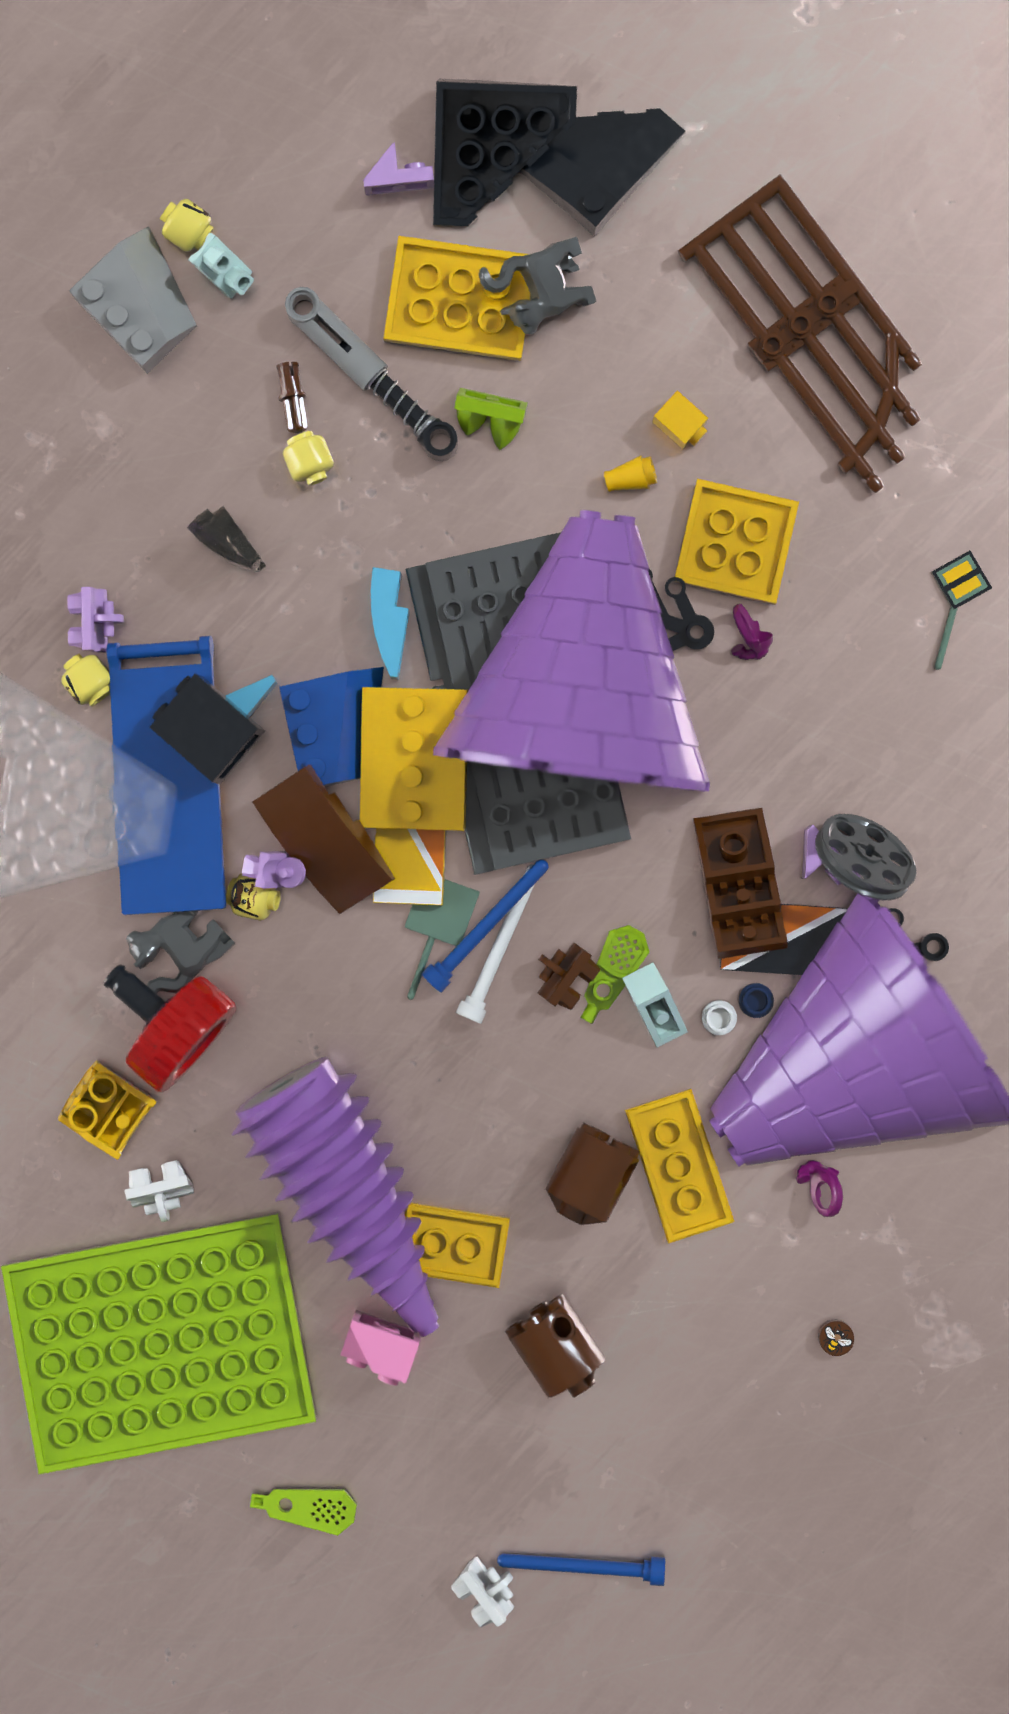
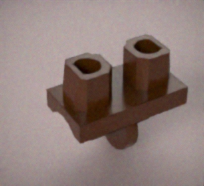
[538,943,600,1010]

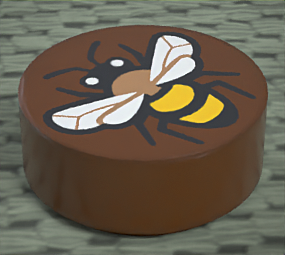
[818,1319,854,1356]

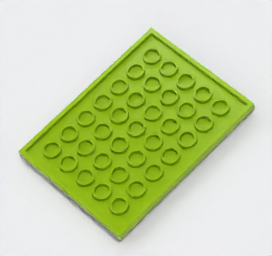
[1,1213,317,1474]

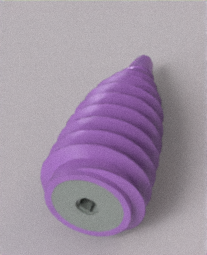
[232,1057,439,1337]

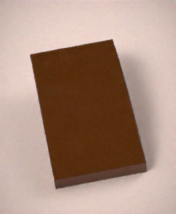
[252,764,395,914]
[693,808,788,959]

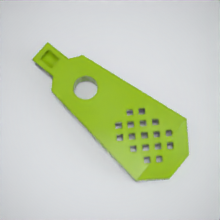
[580,925,649,1024]
[250,1489,357,1536]

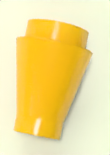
[604,455,657,492]

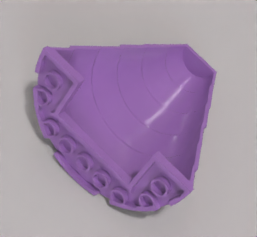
[433,510,710,791]
[709,893,1009,1167]

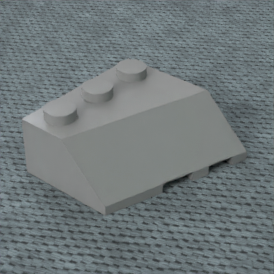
[69,226,197,374]

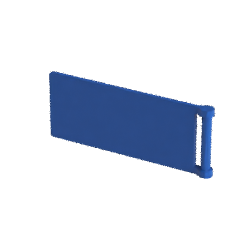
[106,636,226,915]

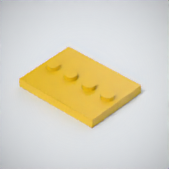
[383,236,531,361]
[360,687,468,831]

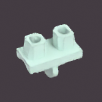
[188,233,254,299]

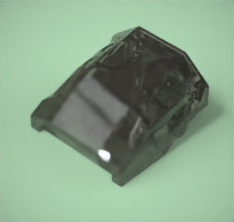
[187,506,267,572]

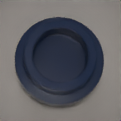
[739,983,774,1018]

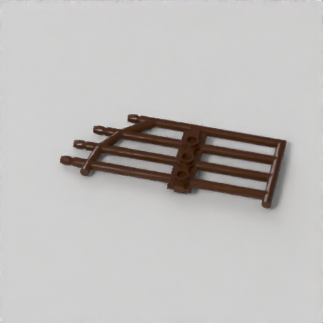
[678,174,922,493]

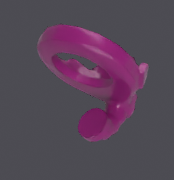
[731,604,773,660]
[796,1160,843,1217]

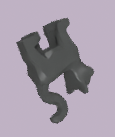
[479,237,597,335]
[126,910,235,994]

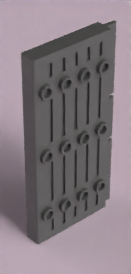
[405,532,631,875]

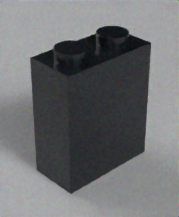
[150,673,265,784]

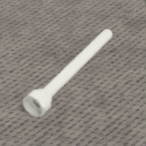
[456,865,535,1024]

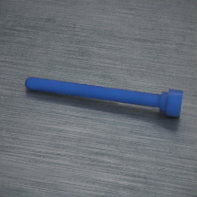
[421,859,549,993]
[497,1553,665,1586]

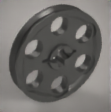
[815,814,916,900]

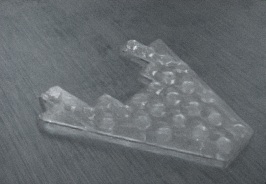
[0,672,178,899]

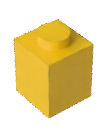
[652,390,708,449]

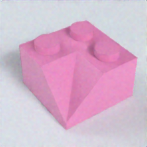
[341,1310,421,1385]

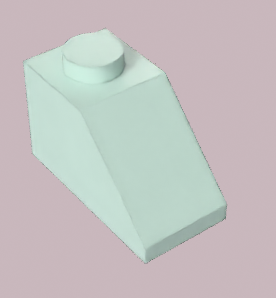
[622,962,688,1048]

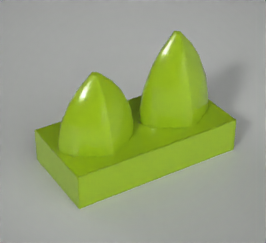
[454,387,528,450]

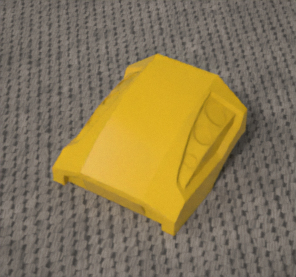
[58,1060,157,1160]

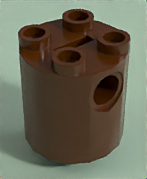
[545,1122,640,1225]
[505,1294,605,1398]

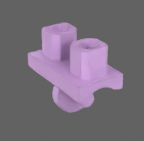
[67,586,124,653]
[242,851,306,889]

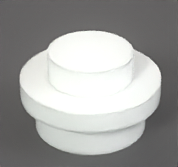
[702,1000,737,1035]

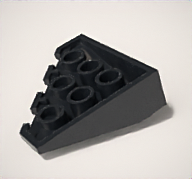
[433,79,577,226]
[520,108,686,237]

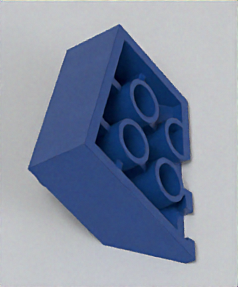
[279,667,384,787]

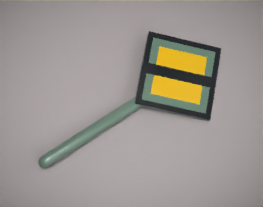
[932,550,992,670]

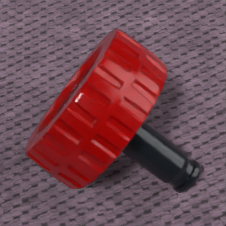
[104,965,236,1092]

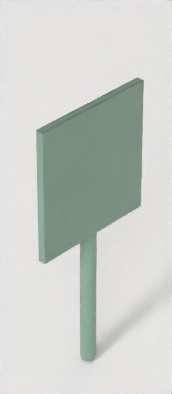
[405,879,480,1000]

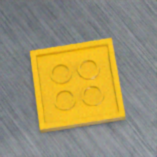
[673,478,799,605]

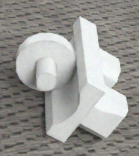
[125,1160,194,1222]
[451,1556,514,1627]

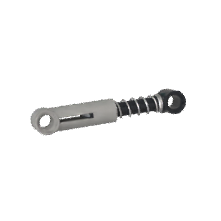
[285,287,458,461]

